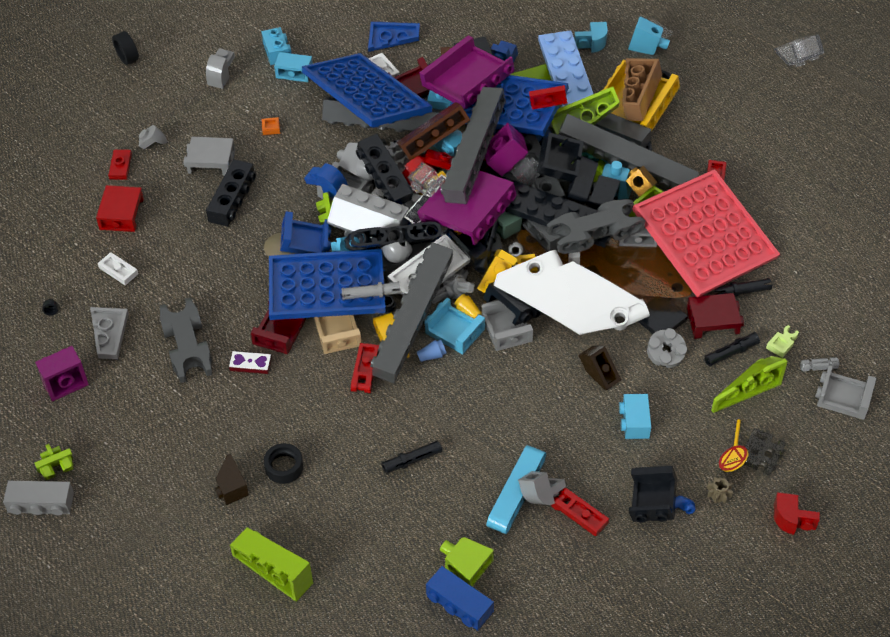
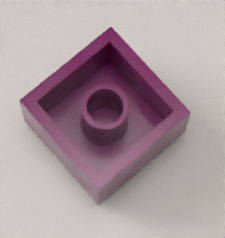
[485,123,528,176]
[35,346,89,402]

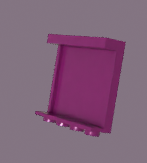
[419,35,515,109]
[417,170,517,245]

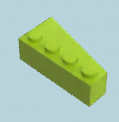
[550,86,620,146]
[230,527,313,602]

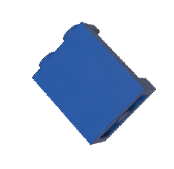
[280,211,331,254]

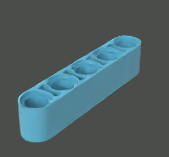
[486,445,546,534]

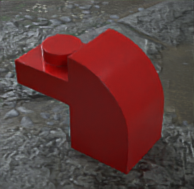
[774,492,820,535]

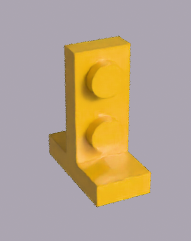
[476,249,518,293]

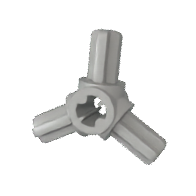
[432,268,475,304]

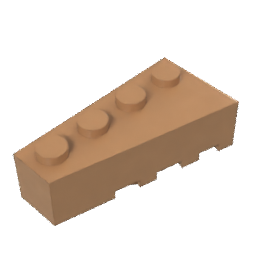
[622,58,662,121]

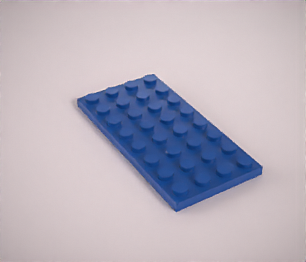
[302,53,432,127]

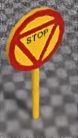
[719,419,748,472]

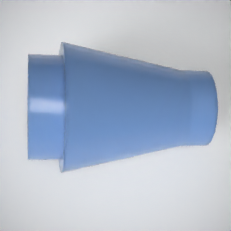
[417,339,447,362]

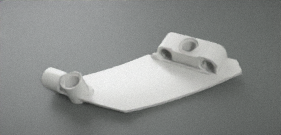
[494,250,650,335]

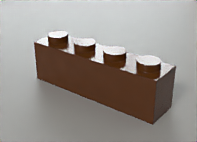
[396,102,470,161]

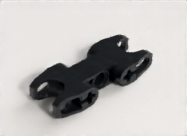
[344,222,442,251]

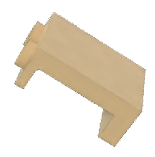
[314,315,361,354]

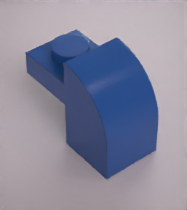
[491,40,518,63]
[304,163,348,198]

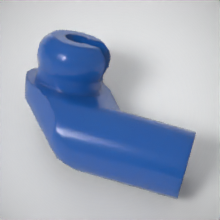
[675,495,696,514]

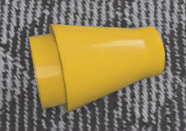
[454,294,482,319]

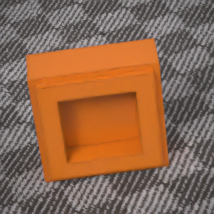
[262,117,280,135]

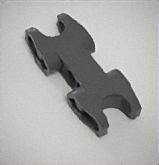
[546,199,645,253]
[160,297,212,383]

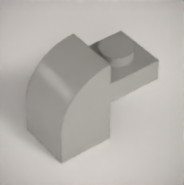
[206,48,235,89]
[518,471,566,505]

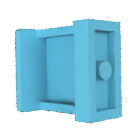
[424,298,485,355]

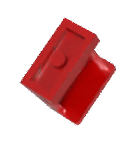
[96,185,144,232]

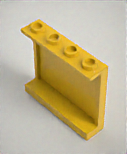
[601,59,680,132]

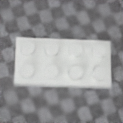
[388,234,470,295]

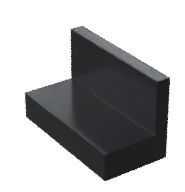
[448,230,490,265]

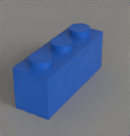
[426,566,494,631]

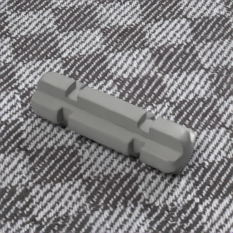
[800,357,839,371]

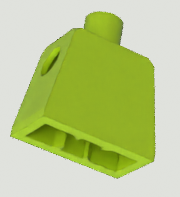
[440,537,494,587]

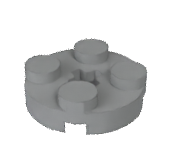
[647,328,687,368]

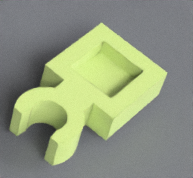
[766,325,799,358]

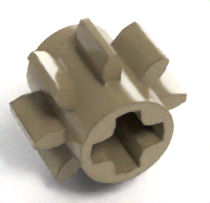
[707,477,733,503]

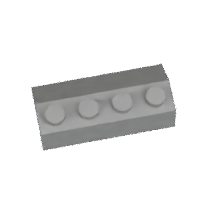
[327,184,409,241]

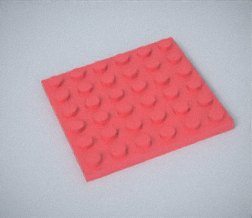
[632,169,780,298]

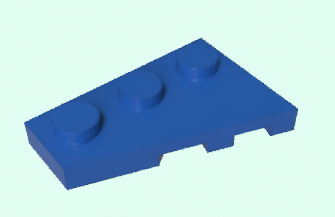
[368,22,420,52]

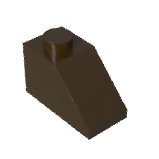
[578,345,621,390]
[214,454,249,505]

